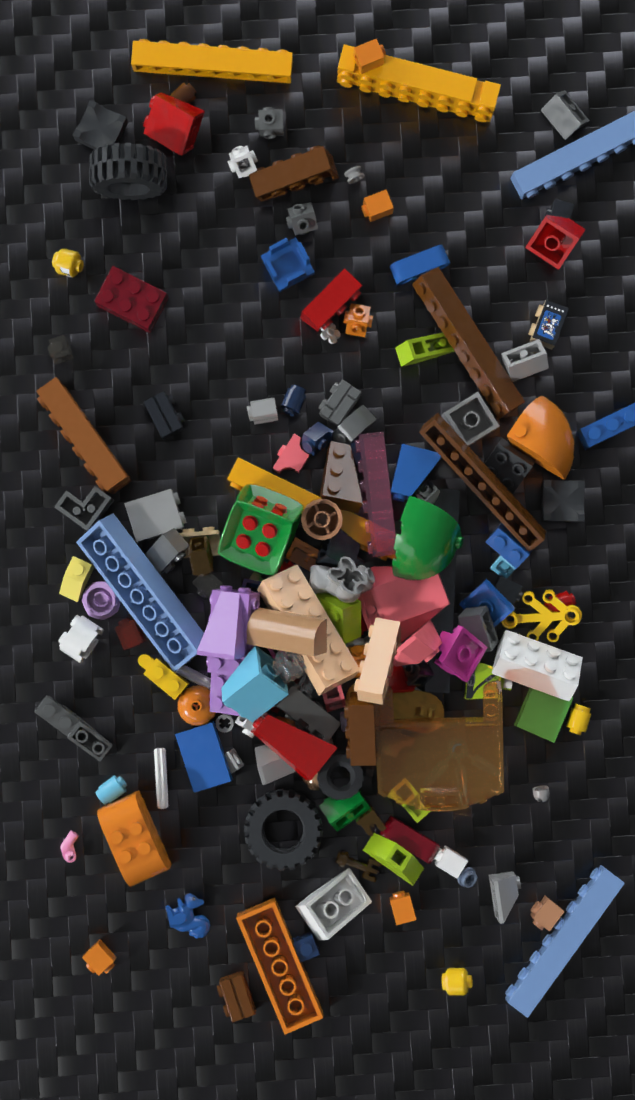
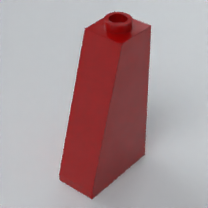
[251,715,337,780]

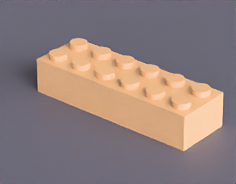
[257,565,359,696]

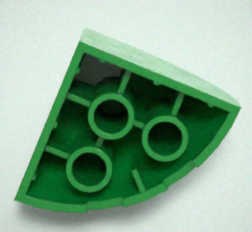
[392,496,464,580]

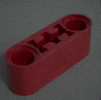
[380,815,441,864]

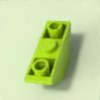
[363,833,424,886]

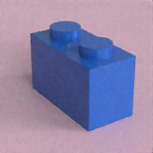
[486,523,533,569]

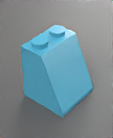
[221,646,289,723]

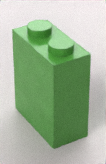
[514,688,573,743]

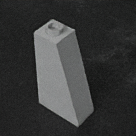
[255,733,334,785]

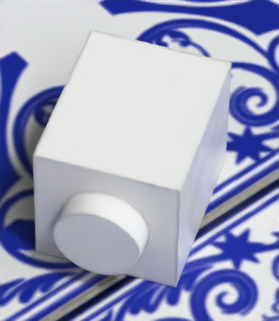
[434,845,468,879]

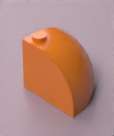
[507,396,574,480]

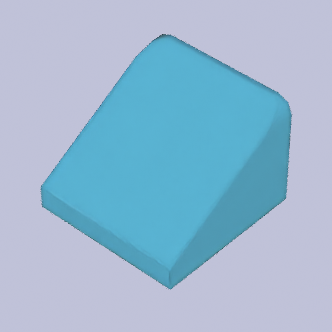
[490,555,515,578]

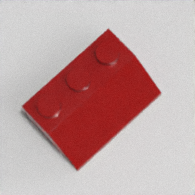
[300,268,362,332]

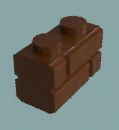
[217,971,256,1022]

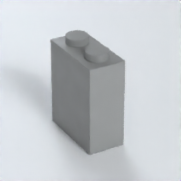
[124,489,187,543]

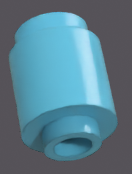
[96,775,127,805]

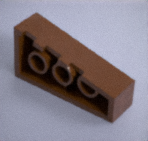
[249,145,339,202]

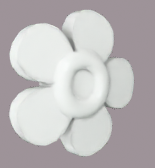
[320,323,341,344]

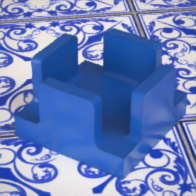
[261,237,315,292]

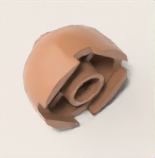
[301,499,343,540]

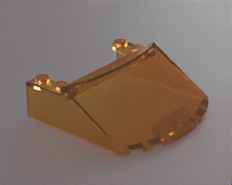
[374,681,504,811]

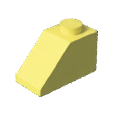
[59,556,94,602]

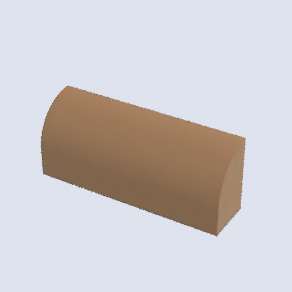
[247,608,327,656]

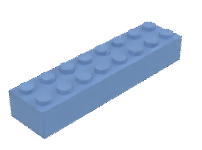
[76,513,204,672]

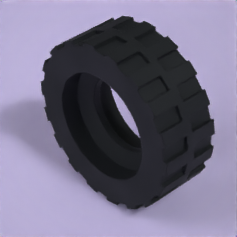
[317,754,364,800]

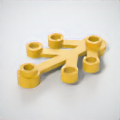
[502,590,582,642]

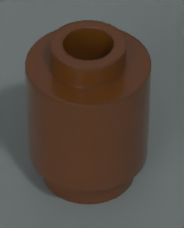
[169,83,197,104]

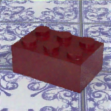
[94,266,169,333]

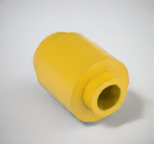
[566,704,591,735]

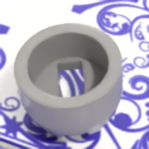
[533,786,550,802]

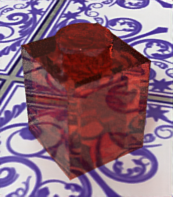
[115,618,145,650]

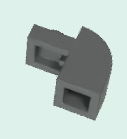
[333,405,377,445]

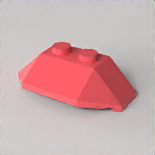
[392,620,442,666]

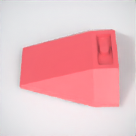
[358,566,450,643]

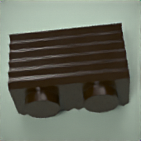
[188,535,213,577]

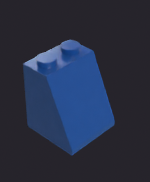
[389,444,441,502]

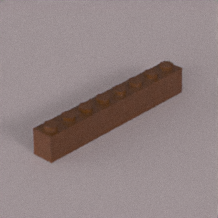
[412,267,525,419]
[419,413,546,552]

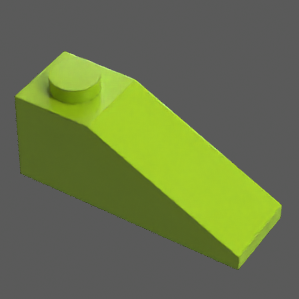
[395,333,454,367]

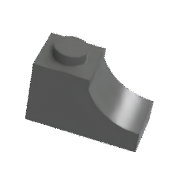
[458,606,499,652]

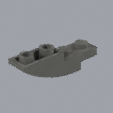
[34,695,113,761]

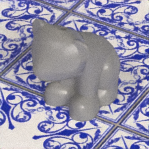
[309,557,368,603]

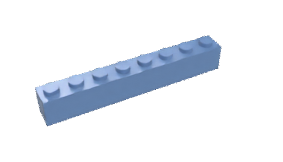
[510,111,635,199]
[505,865,625,1018]

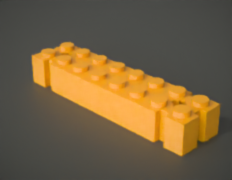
[337,44,501,122]

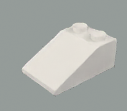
[295,868,372,940]

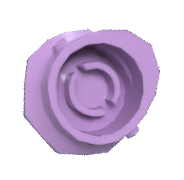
[82,581,120,620]

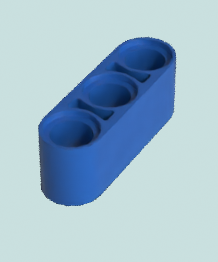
[389,245,450,285]

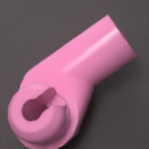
[61,830,79,863]

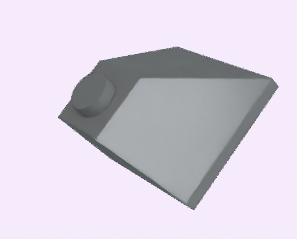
[489,871,521,924]

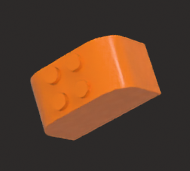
[97,790,172,887]

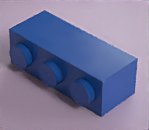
[576,403,635,450]

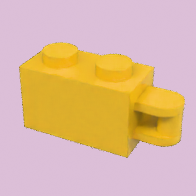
[138,654,190,700]

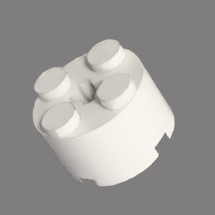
[58,615,104,663]

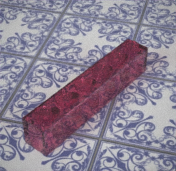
[355,432,396,558]

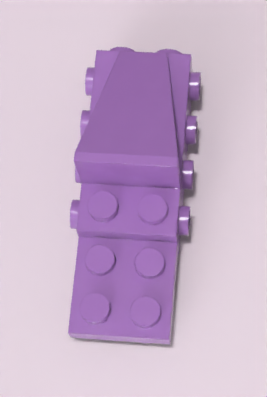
[197,585,260,716]

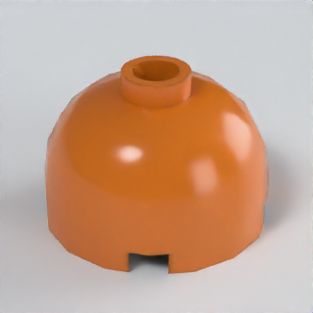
[178,685,216,726]

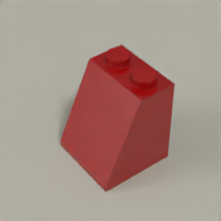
[143,92,205,156]

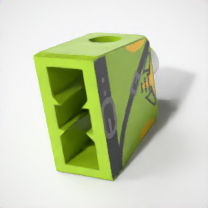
[464,662,512,699]

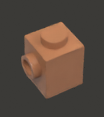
[530,896,564,931]

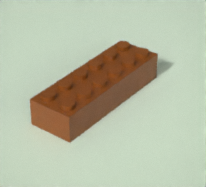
[36,377,132,495]

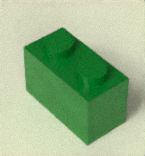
[319,785,370,832]

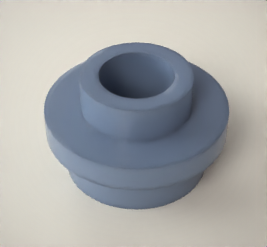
[457,867,477,888]

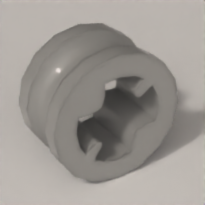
[344,166,365,184]
[216,714,234,733]

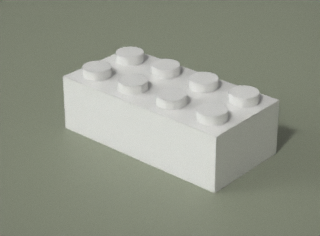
[492,630,583,701]

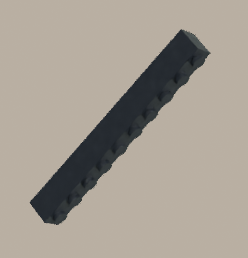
[420,488,460,693]

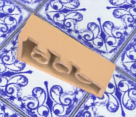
[354,618,401,705]

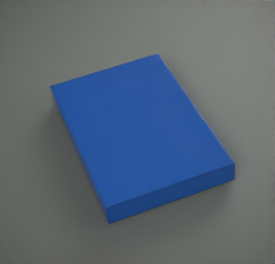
[175,722,233,793]

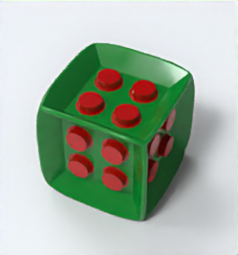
[218,484,304,575]

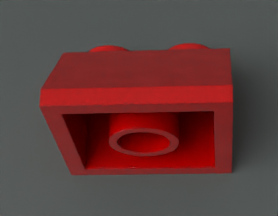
[525,215,586,270]

